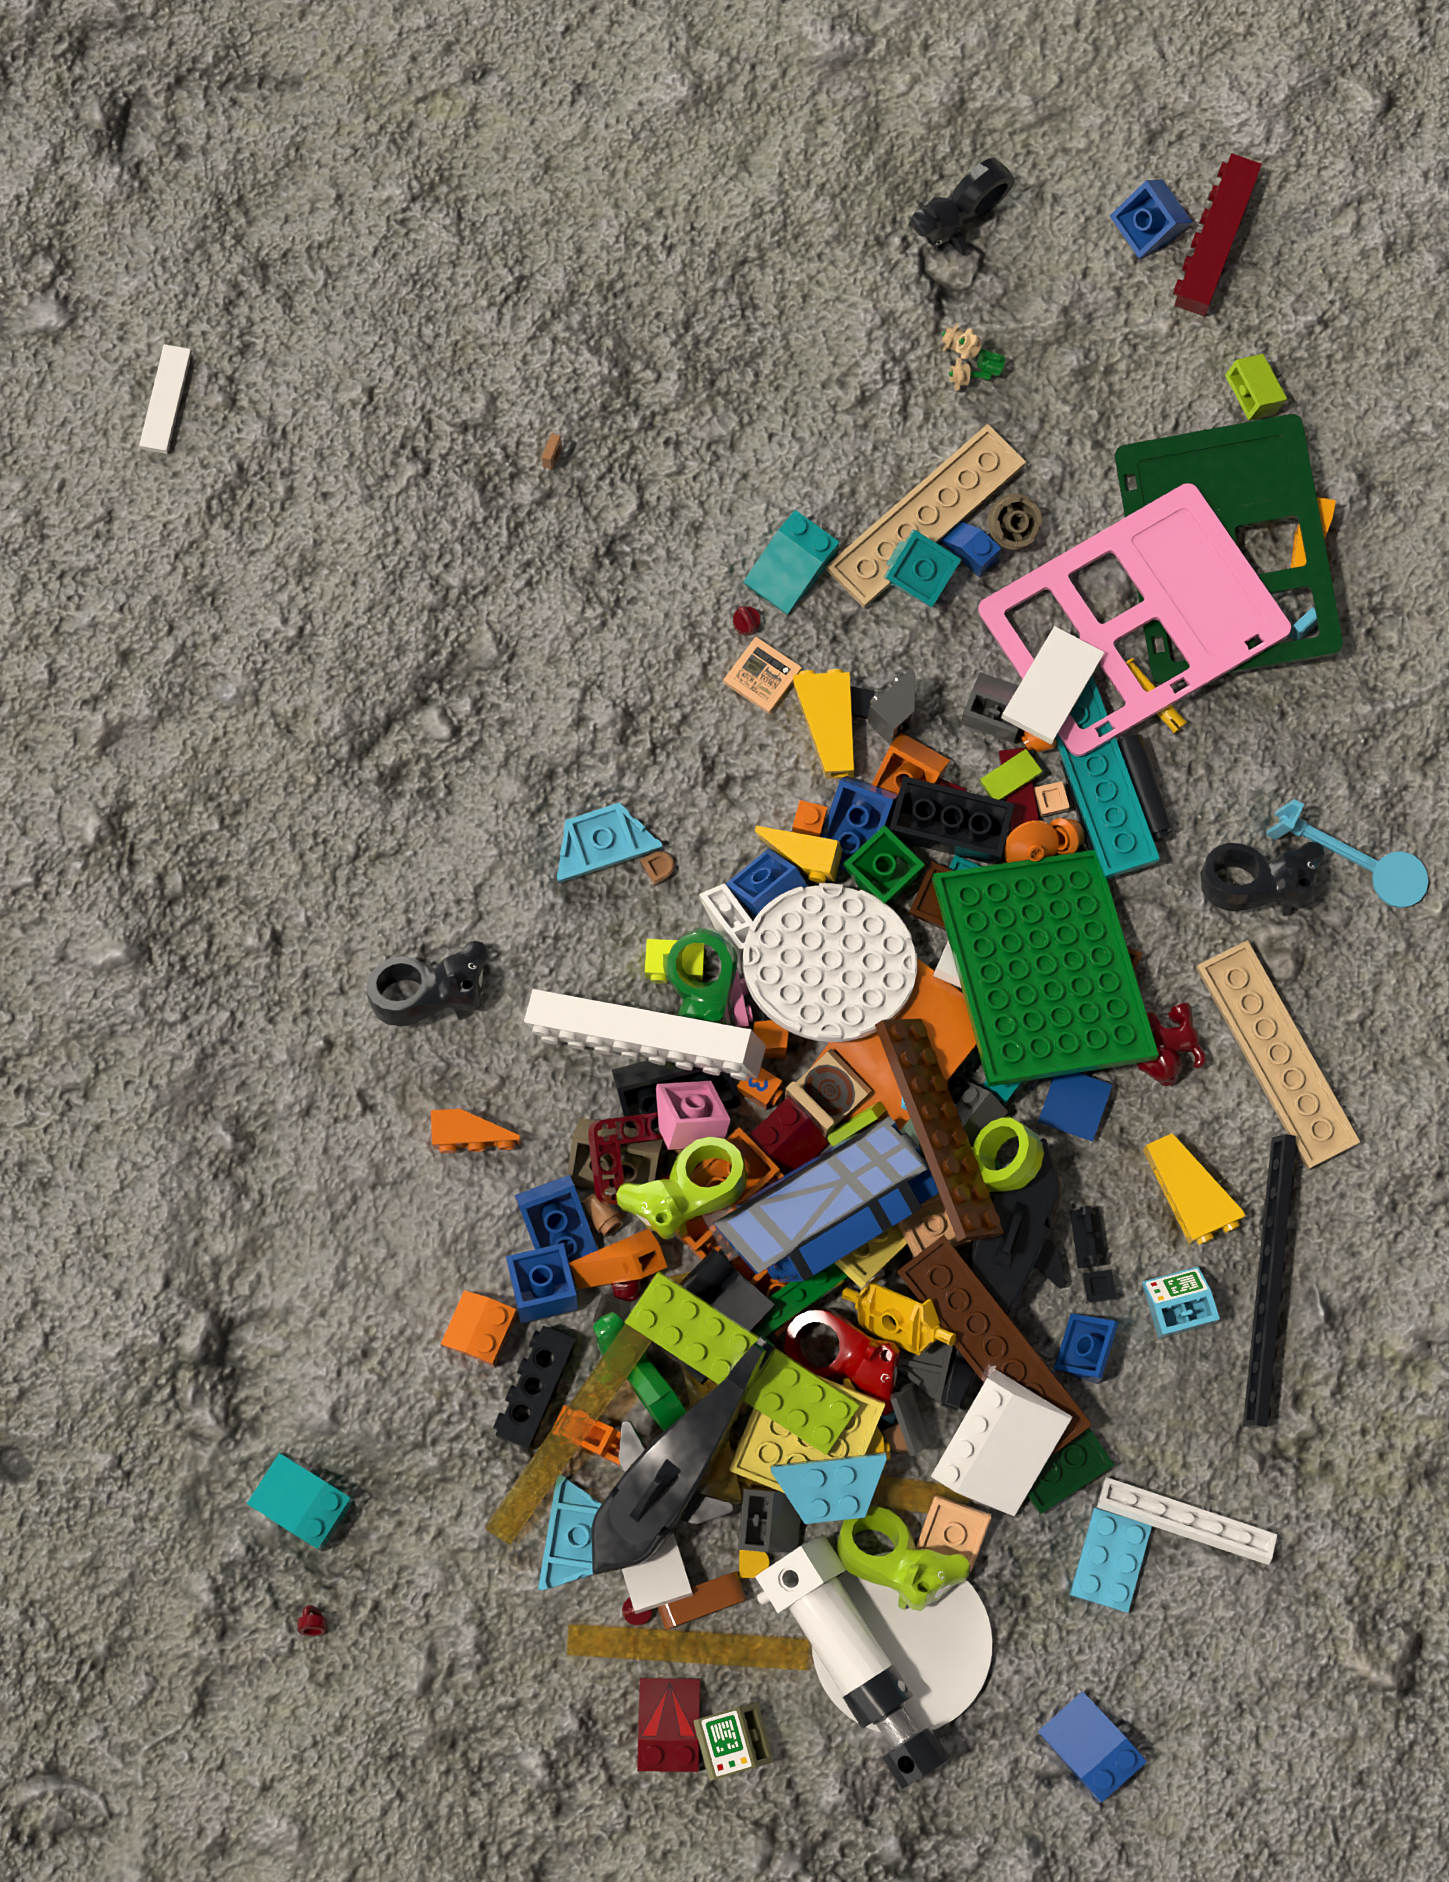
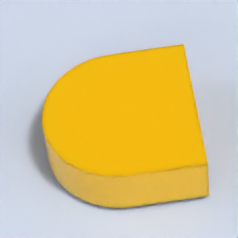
[739,1550,769,1578]

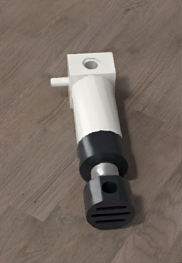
[755,1534,950,1789]

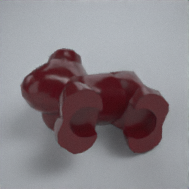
[1136,1002,1207,1086]

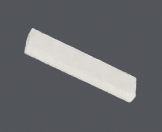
[139,344,192,454]

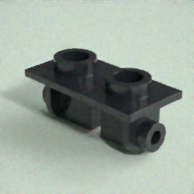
[1069,1206,1107,1269]

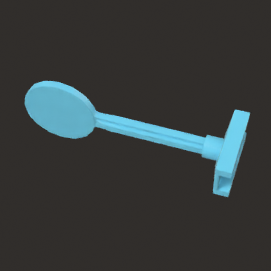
[1266,799,1428,908]

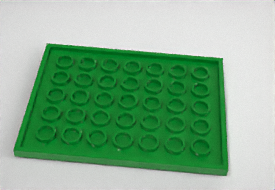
[932,850,1159,1087]

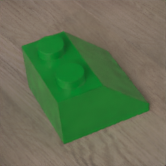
[843,825,925,906]

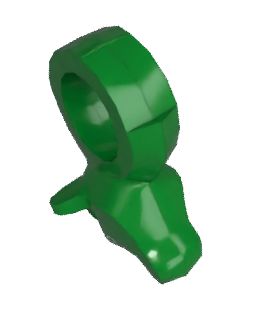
[663,928,738,1026]
[593,1312,687,1432]

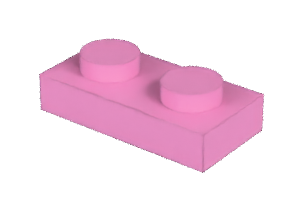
[730,970,753,1029]

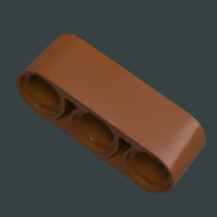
[657,1571,747,1630]

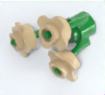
[941,323,1005,391]

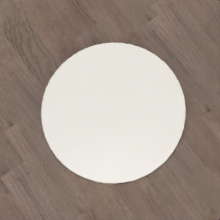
[742,883,917,1042]
[812,1552,992,1733]

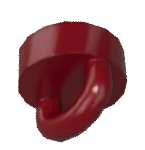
[733,606,760,636]
[611,1279,642,1302]
[622,1597,652,1626]
[297,1605,327,1636]

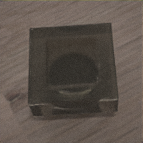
[593,1293,630,1323]

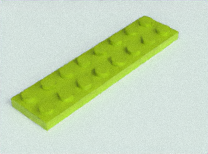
[625,1271,859,1455]

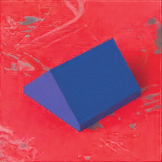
[1054,1313,1119,1384]

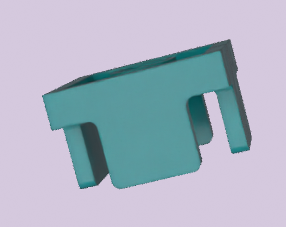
[883,529,961,607]

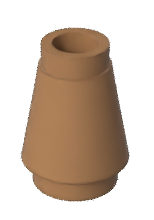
[582,1193,623,1237]

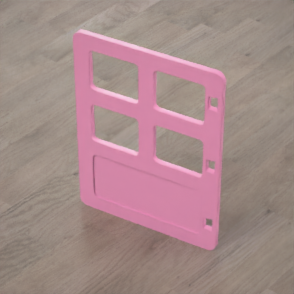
[978,484,1291,757]

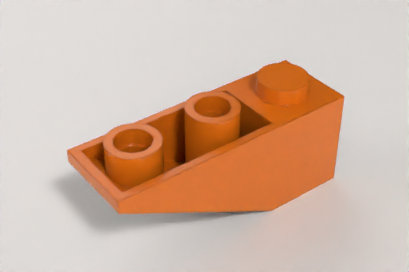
[431,1108,521,1154]
[568,1228,667,1289]

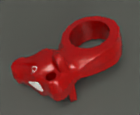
[784,1309,901,1416]

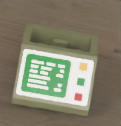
[693,1702,775,1781]

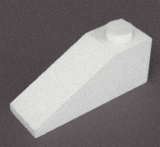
[699,883,753,972]

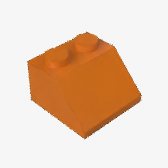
[871,733,950,794]
[440,1290,518,1368]

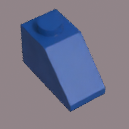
[940,521,1001,578]

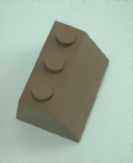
[567,1117,664,1194]

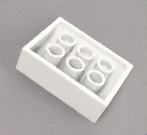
[931,1369,1072,1516]

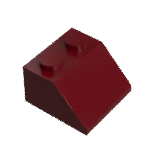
[748,1097,829,1176]

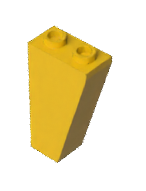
[793,669,854,779]
[1143,1133,1245,1245]

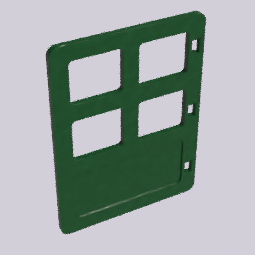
[1115,414,1343,685]

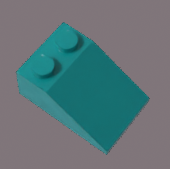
[743,510,840,616]
[247,1453,354,1552]

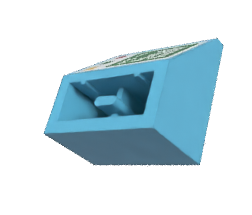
[1141,1267,1220,1339]

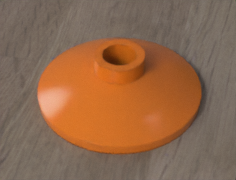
[1004,821,1059,863]

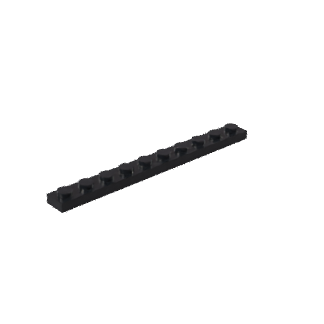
[1243,1134,1297,1429]

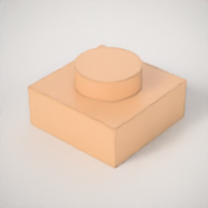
[1034,781,1070,817]

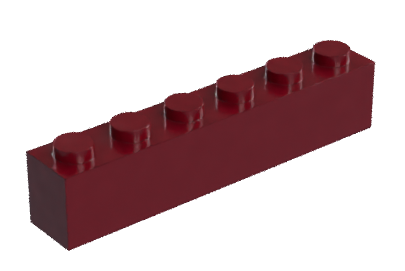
[1172,153,1262,317]

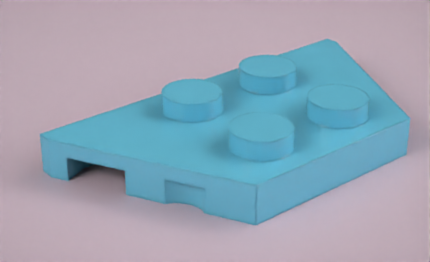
[557,803,663,883]
[770,1453,887,1524]
[538,1474,601,1591]

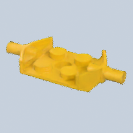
[842,1276,956,1356]

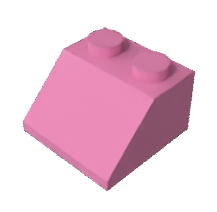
[656,1081,730,1150]

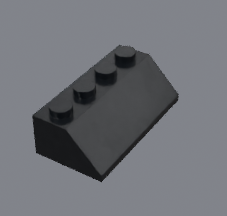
[889,776,1014,865]
[612,1060,741,1129]

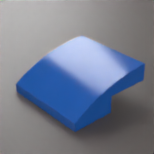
[1038,1072,1113,1142]

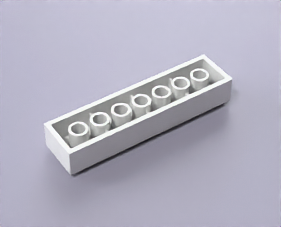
[524,989,766,1081]

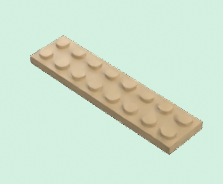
[826,424,1026,608]
[1196,940,1360,1170]

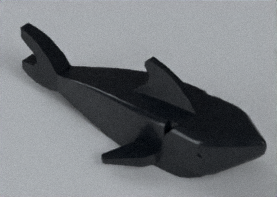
[941,1138,1066,1412]
[591,1336,776,1575]

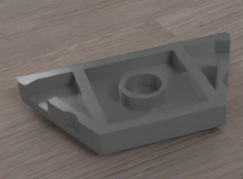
[898,1301,953,1403]

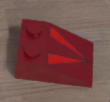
[637,1678,700,1772]

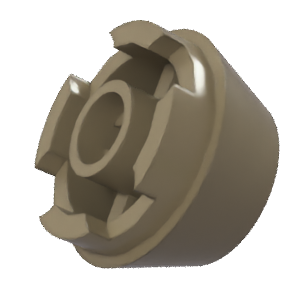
[988,493,1042,550]

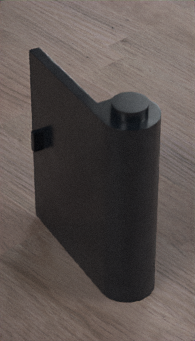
[1060,734,1174,851]
[662,1248,776,1385]

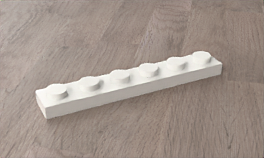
[1097,1477,1277,1565]

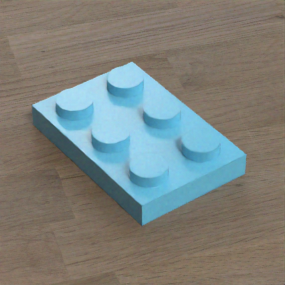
[1069,1508,1152,1613]

